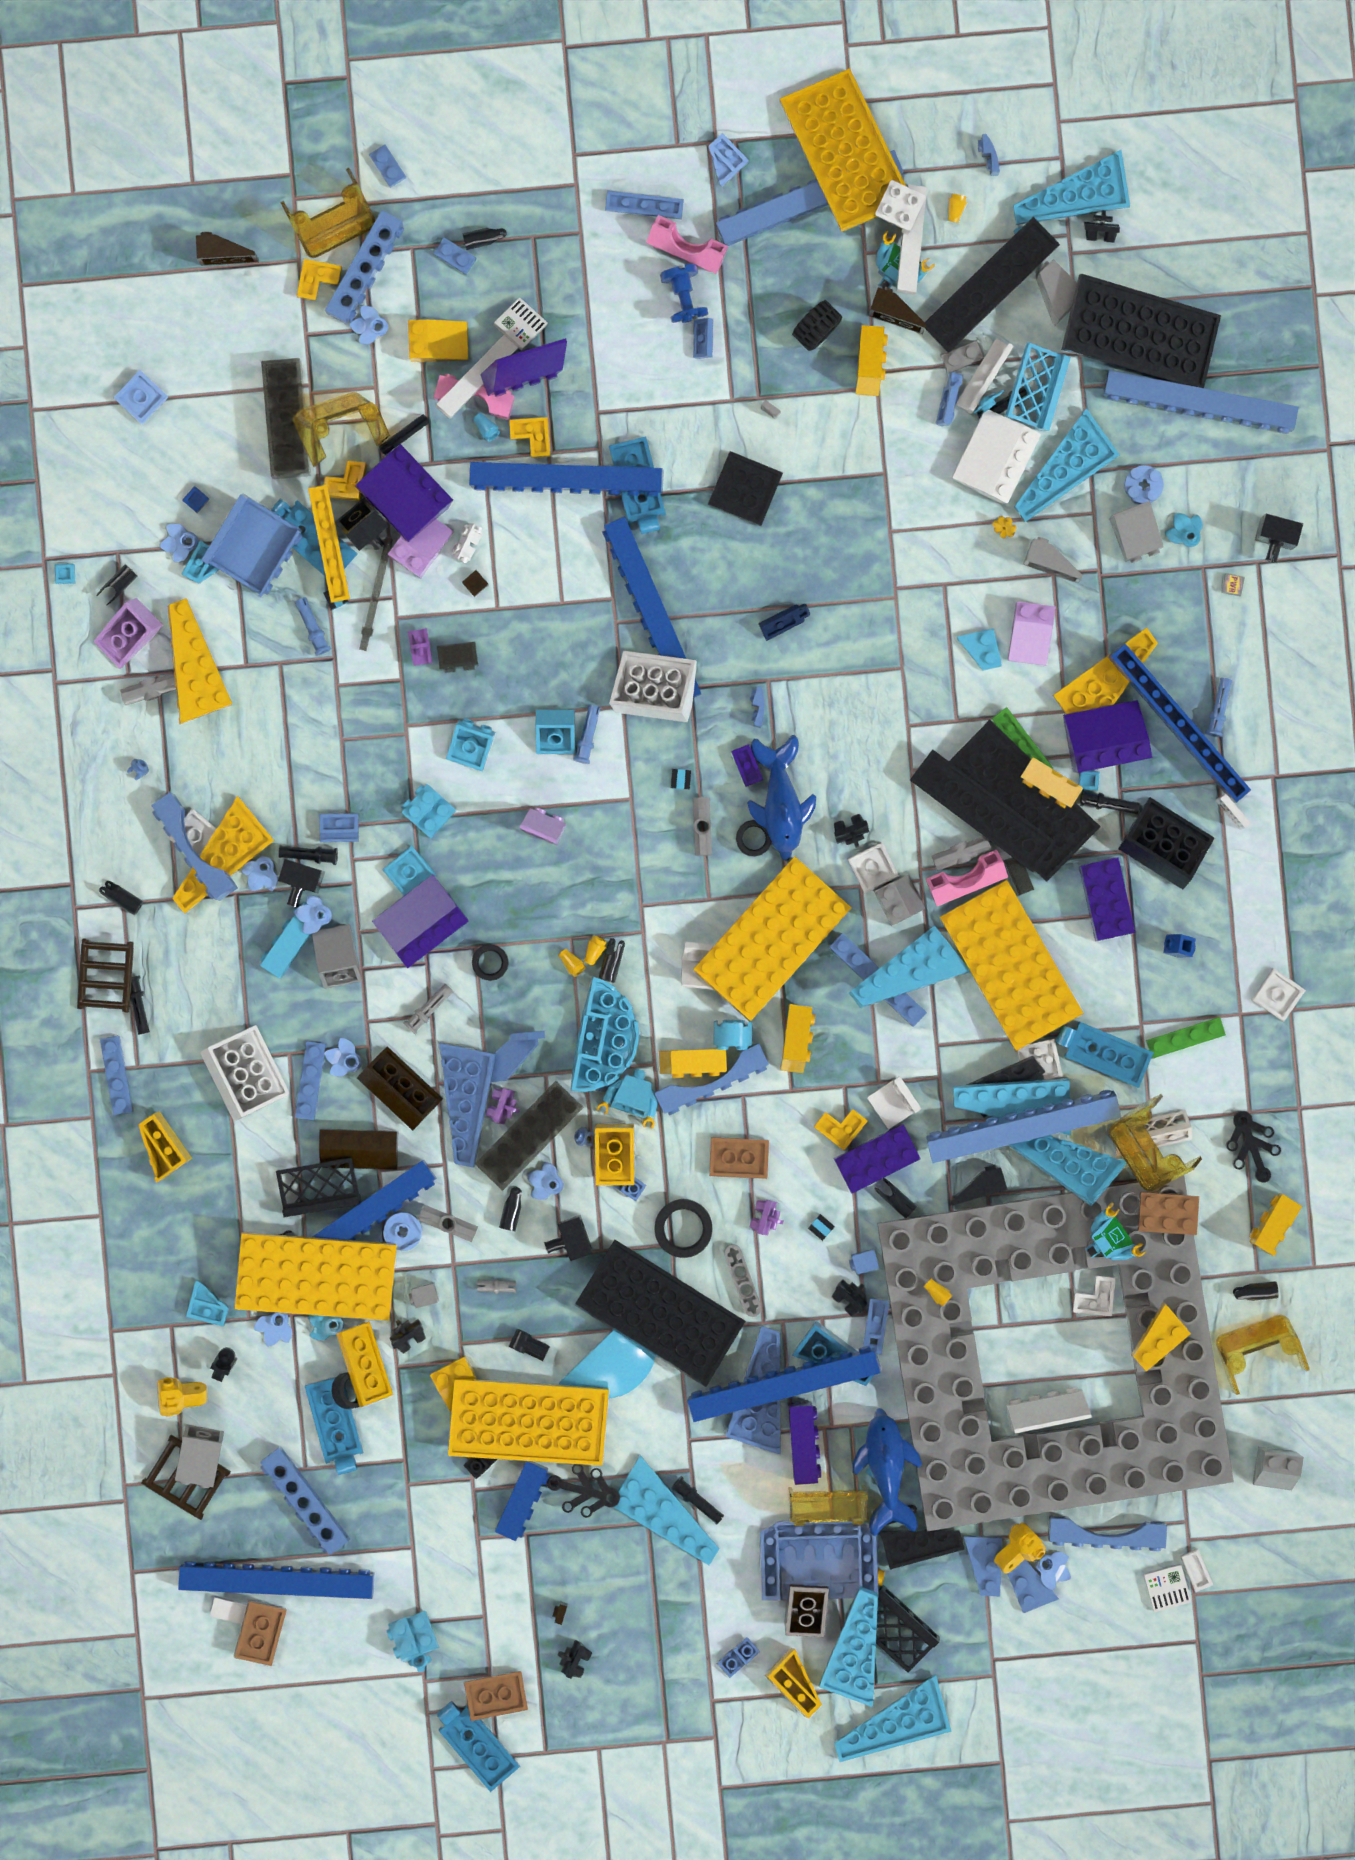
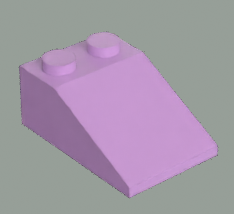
[388,519,454,579]
[93,598,163,669]
[1008,601,1056,666]
[520,807,566,845]

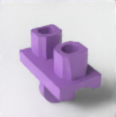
[408,628,433,666]
[486,1088,520,1124]
[750,1200,784,1236]

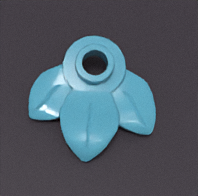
[974,390,1005,414]
[1165,513,1203,547]
[308,1315,344,1340]

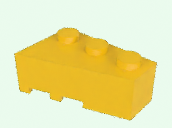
[855,325,888,396]
[1021,757,1083,808]
[780,1004,815,1073]
[659,1049,727,1078]
[138,1111,193,1183]
[1249,1193,1302,1256]
[1131,1302,1191,1372]
[764,1648,822,1719]

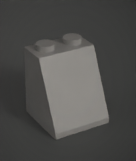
[1036,259,1077,325]
[1109,501,1164,563]
[874,874,925,926]
[312,924,362,989]
[175,1425,224,1488]
[1253,1446,1304,1491]

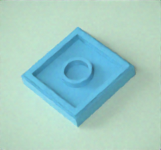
[382,845,436,896]

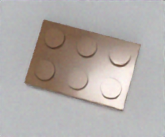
[709,1137,769,1179]
[1138,1192,1199,1235]
[233,1600,287,1666]
[464,1671,528,1721]

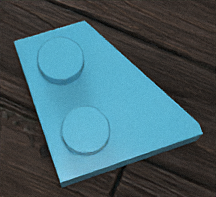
[182,541,219,584]
[957,628,1002,671]
[186,1280,229,1327]

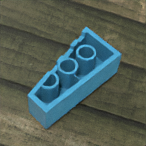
[792,1321,874,1386]

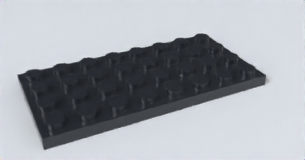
[1061,274,1221,388]
[949,719,1101,882]
[574,1240,746,1387]

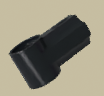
[509,1329,550,1361]

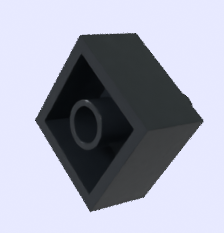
[335,498,389,551]
[1255,513,1304,563]
[278,859,325,908]
[544,1215,593,1261]

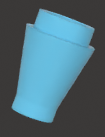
[473,413,500,442]

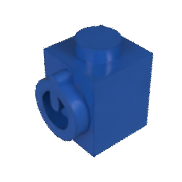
[1163,934,1196,958]

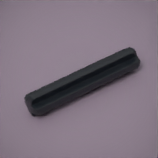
[379,414,429,455]

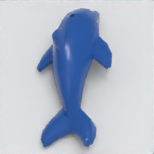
[747,735,816,861]
[852,1408,922,1536]

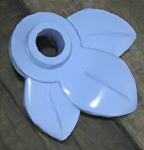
[349,306,388,344]
[160,524,198,562]
[241,856,278,891]
[294,895,332,934]
[324,1038,362,1077]
[527,1162,564,1200]
[254,1312,292,1347]
[1036,1552,1071,1590]

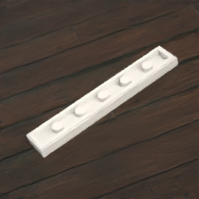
[896,184,927,295]
[436,335,519,419]

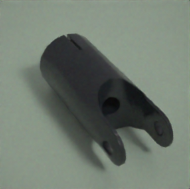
[462,228,507,250]
[96,564,138,606]
[99,881,144,916]
[598,938,625,983]
[875,1178,917,1219]
[499,1187,522,1232]
[1233,1281,1279,1301]

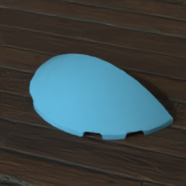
[571,977,639,1092]
[559,1330,655,1399]

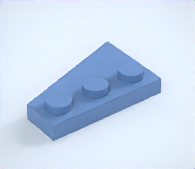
[963,1536,1002,1597]
[1007,1560,1059,1613]

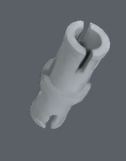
[477,1279,516,1294]

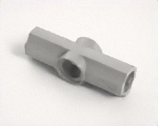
[120,673,177,706]
[693,797,712,856]
[932,836,992,871]
[418,1205,478,1242]

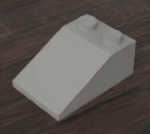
[1023,537,1083,583]

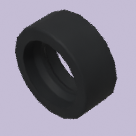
[736,820,772,857]
[472,944,509,981]
[331,1372,359,1409]

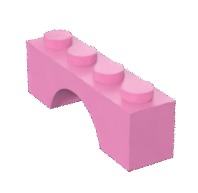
[646,215,729,274]
[434,374,515,420]
[926,850,1008,906]

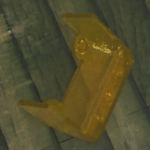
[280,168,376,258]
[293,392,390,467]
[1109,1094,1202,1191]
[1216,1315,1310,1395]
[788,1485,868,1526]

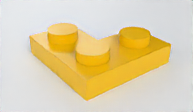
[297,259,342,301]
[509,417,551,458]
[324,461,368,501]
[814,1109,868,1151]

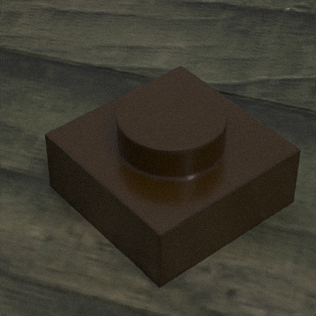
[462,570,489,597]
[552,1601,568,1625]

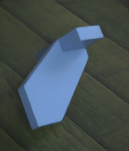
[491,1031,545,1082]

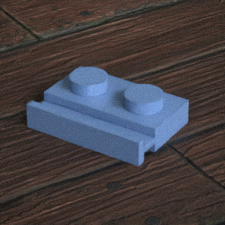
[319,814,359,842]

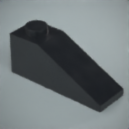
[949,1164,1008,1206]

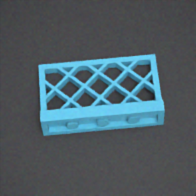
[1005,342,1071,431]

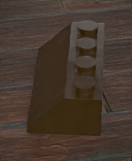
[357,1046,443,1131]
[319,1129,399,1170]

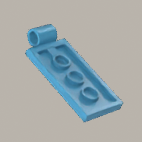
[609,436,666,534]
[271,498,357,577]
[1055,1021,1154,1088]
[305,1377,364,1475]
[436,1701,520,1792]

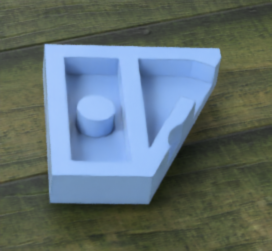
[709,133,749,187]

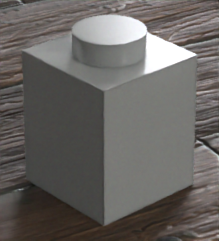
[409,1283,439,1308]

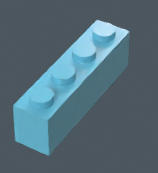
[260,902,324,979]

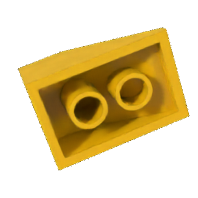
[408,319,468,362]
[595,1124,635,1185]
[430,1355,478,1412]

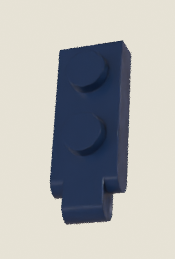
[758,604,810,641]

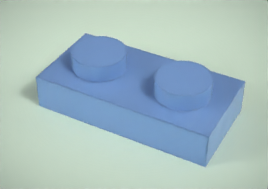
[369,145,406,188]
[434,237,477,275]
[693,318,713,359]

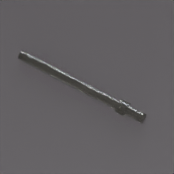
[359,537,393,651]

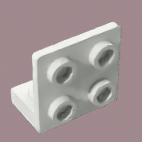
[875,180,926,235]
[681,942,714,990]
[868,1076,921,1129]

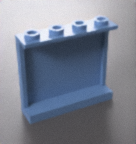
[201,493,303,597]

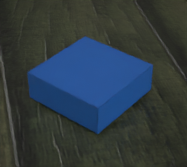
[182,486,209,513]

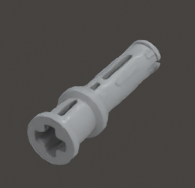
[403,984,454,1035]

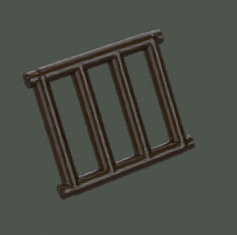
[77,938,134,1013]
[141,1435,231,1520]

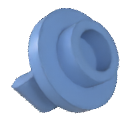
[127,759,149,780]
[574,1127,595,1146]

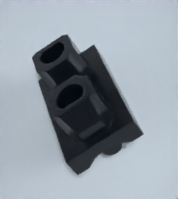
[1084,210,1120,243]
[834,814,870,848]
[832,1279,868,1316]
[390,1319,426,1354]
[210,1347,238,1382]
[557,1640,592,1679]

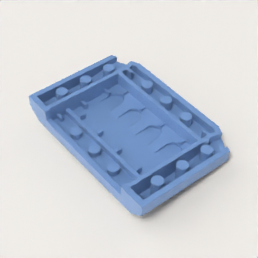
[760,1519,879,1601]

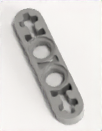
[724,1244,761,1317]

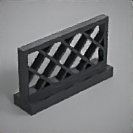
[276,1157,361,1218]
[876,1585,940,1673]

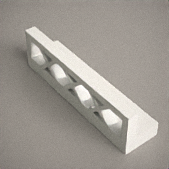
[955,338,1014,415]
[1111,1110,1192,1156]

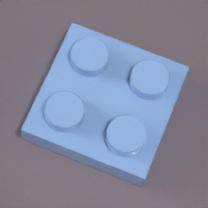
[113,370,168,425]

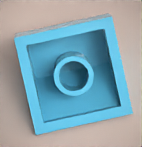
[535,710,575,754]

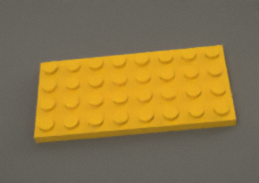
[780,68,906,232]
[693,856,852,1022]
[940,880,1084,1051]
[234,1232,397,1320]
[448,1378,609,1466]

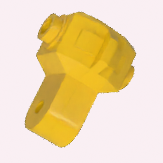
[157,1377,207,1417]
[994,1522,1046,1573]

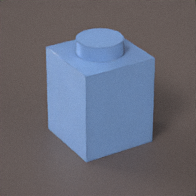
[849,1249,879,1275]

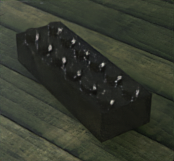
[261,358,311,479]
[475,1080,584,1191]

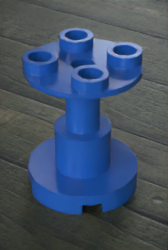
[660,264,708,323]

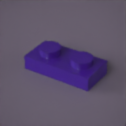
[731,744,763,787]

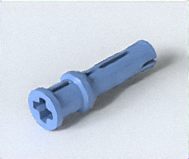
[295,597,331,656]
[1205,678,1232,737]
[573,705,601,764]

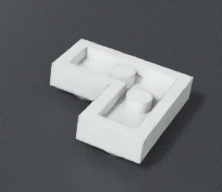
[1017,1039,1063,1080]
[1073,1275,1116,1316]

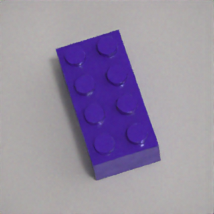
[1079,857,1135,941]
[833,1124,921,1194]
[788,1401,821,1485]

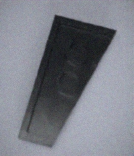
[966,1056,1045,1118]
[880,1530,965,1570]

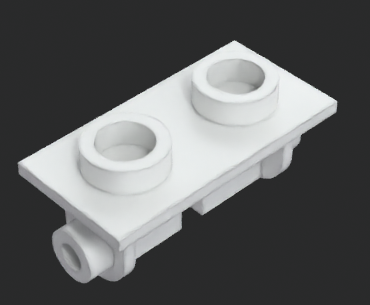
[452,523,483,563]

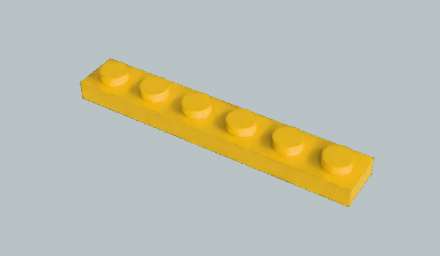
[308,485,350,603]

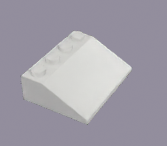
[952,410,1041,504]
[609,651,697,722]
[200,1025,290,1121]
[1005,1387,1092,1433]

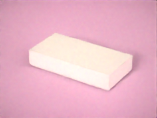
[1180,1548,1213,1592]
[210,1596,247,1624]

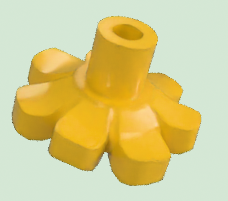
[992,516,1017,539]

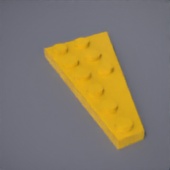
[167,598,232,725]
[1052,627,1158,714]
[172,796,275,914]

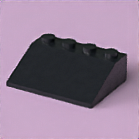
[1118,797,1215,890]

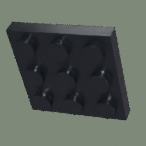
[708,451,783,527]

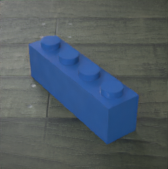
[495,1461,550,1541]

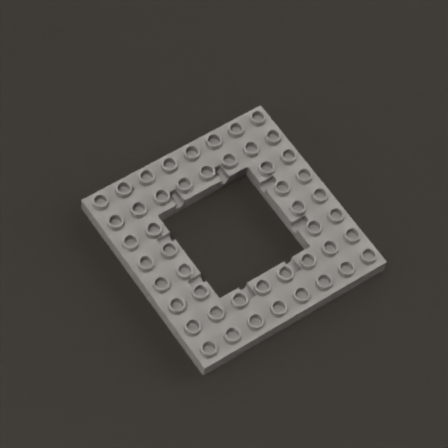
[877,1174,1234,1531]

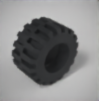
[792,300,842,351]

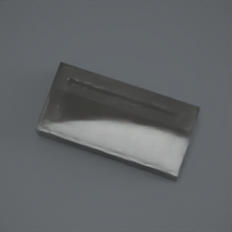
[1003,857,1034,896]

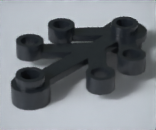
[1226,1111,1281,1183]
[547,1464,620,1518]

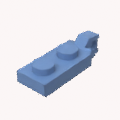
[936,372,963,426]

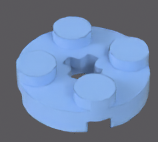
[1124,465,1164,504]
[383,1212,422,1251]

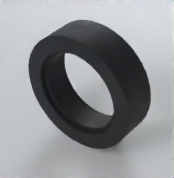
[654,1199,712,1258]

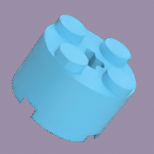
[713,1020,752,1050]

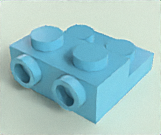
[446,719,496,771]
[402,784,457,839]
[386,1611,440,1662]

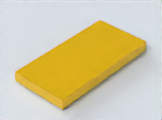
[336,1321,393,1407]

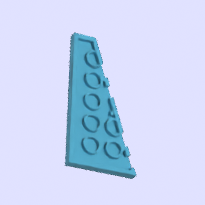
[1013,150,1130,225]
[1014,408,1119,522]
[849,926,970,1008]
[953,1078,1071,1135]
[1008,1135,1127,1206]
[614,1455,719,1565]
[819,1587,878,1707]
[834,1674,952,1762]

